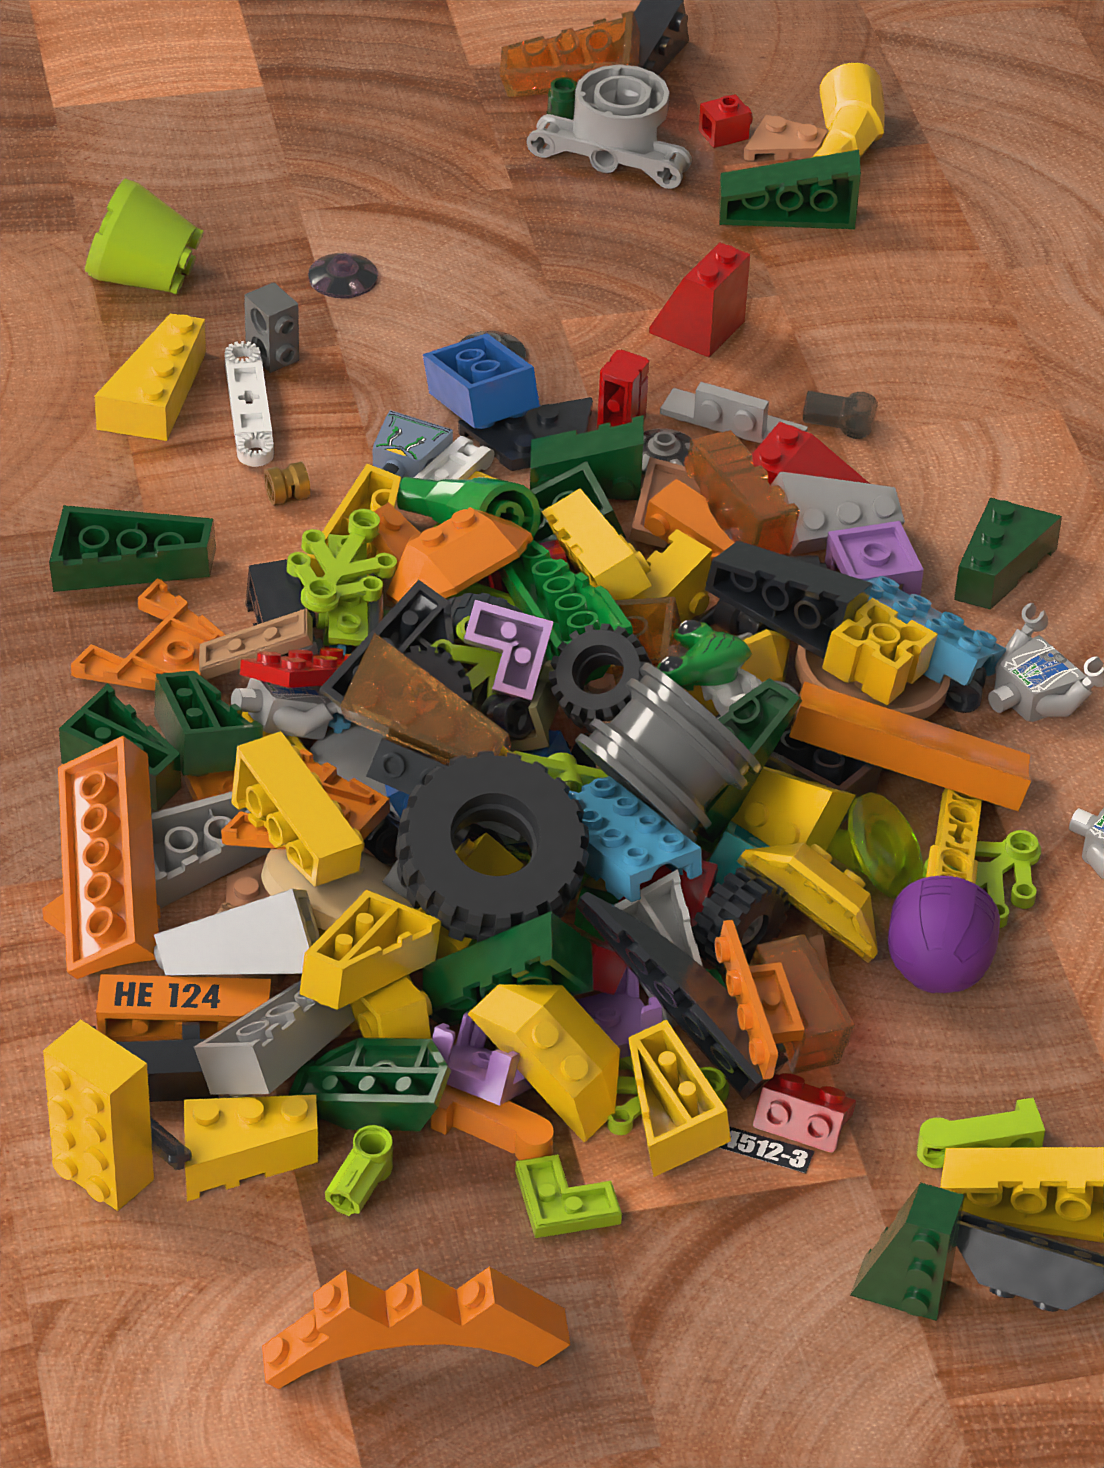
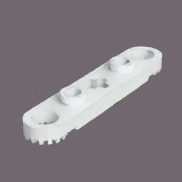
[225,341,274,467]

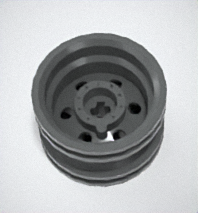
[575,662,762,843]

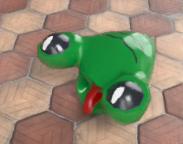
[657,620,752,691]

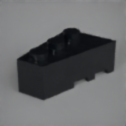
[605,0,689,75]
[245,559,324,657]

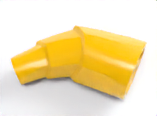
[811,63,885,158]

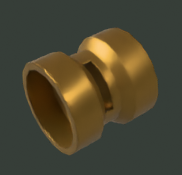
[264,461,311,505]

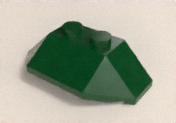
[288,1038,451,1131]

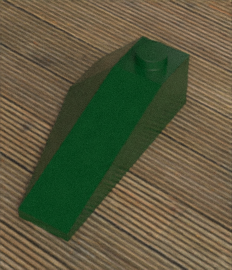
[694,678,802,843]

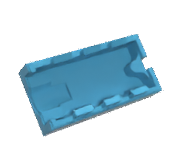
[867,576,1006,686]
[568,776,702,902]

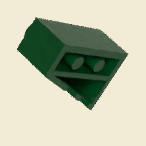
[530,415,644,500]
[59,683,182,811]

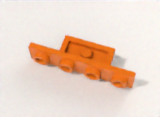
[715,920,805,1079]

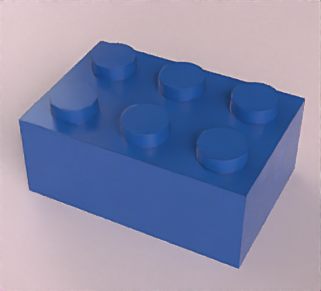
[423,333,540,429]

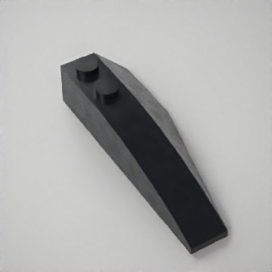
[576,892,789,1100]

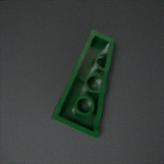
[719,150,861,229]
[49,505,216,592]
[423,912,593,1027]

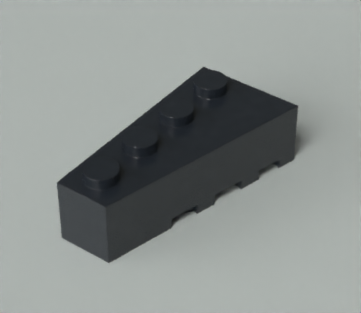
[705,541,873,659]
[716,714,882,825]

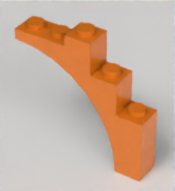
[262,1266,571,1389]

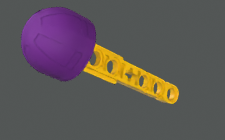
[888,788,1000,993]

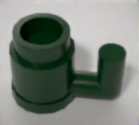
[546,77,577,120]

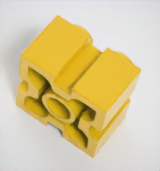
[822,598,938,706]

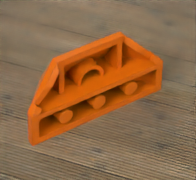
[386,507,533,604]

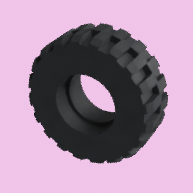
[396,751,589,943]

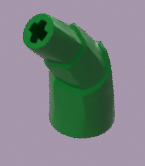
[397,477,541,537]

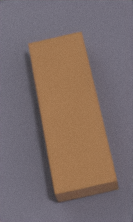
[199,609,313,680]

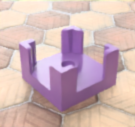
[825,521,924,595]
[576,966,662,1059]
[432,1010,533,1105]

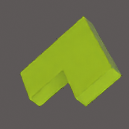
[515,1154,622,1238]

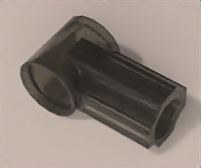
[803,391,878,439]

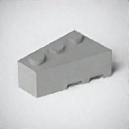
[770,472,905,556]

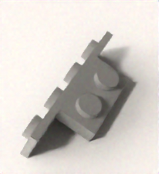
[660,382,808,443]

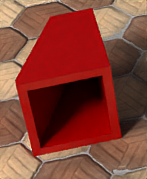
[649,242,750,358]

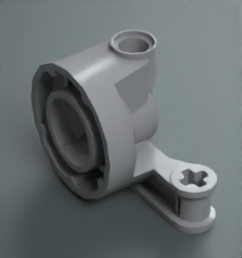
[526,65,692,189]

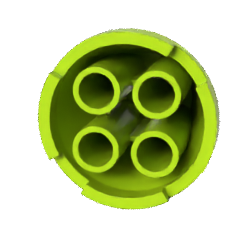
[85,178,204,295]

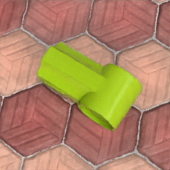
[325,1125,393,1216]

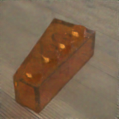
[684,430,800,556]

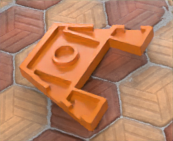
[71,578,226,691]
[221,749,390,849]

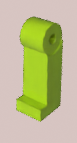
[917,1098,1045,1168]

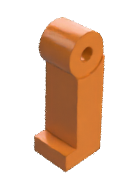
[431,1084,554,1161]

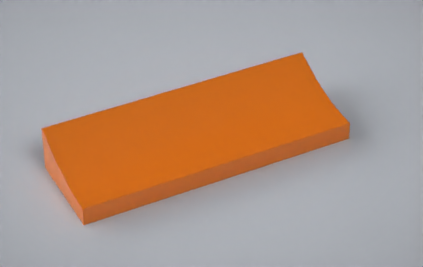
[789,681,1031,812]
[58,736,159,979]

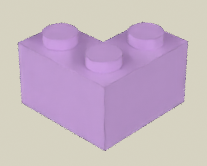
[464,600,553,702]

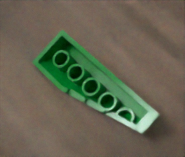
[498,540,633,686]

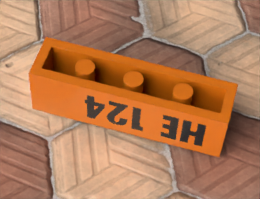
[96,974,271,1042]

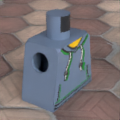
[373,410,453,482]

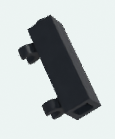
[91,1022,219,1102]

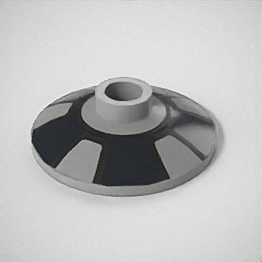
[642,429,700,475]

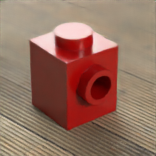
[698,94,753,148]

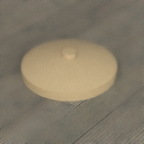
[261,849,414,930]

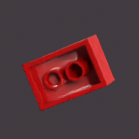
[742,421,870,508]

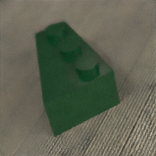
[954,497,1062,609]
[154,671,263,777]
[850,1182,964,1321]

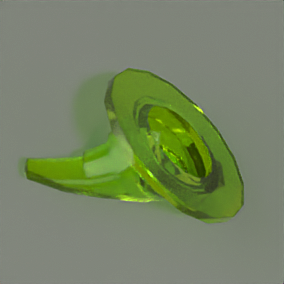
[826,792,924,899]

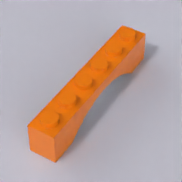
[644,478,735,562]

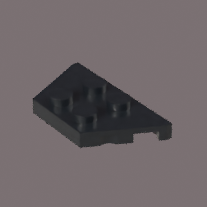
[458,397,593,471]

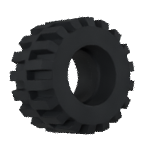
[549,623,653,733]

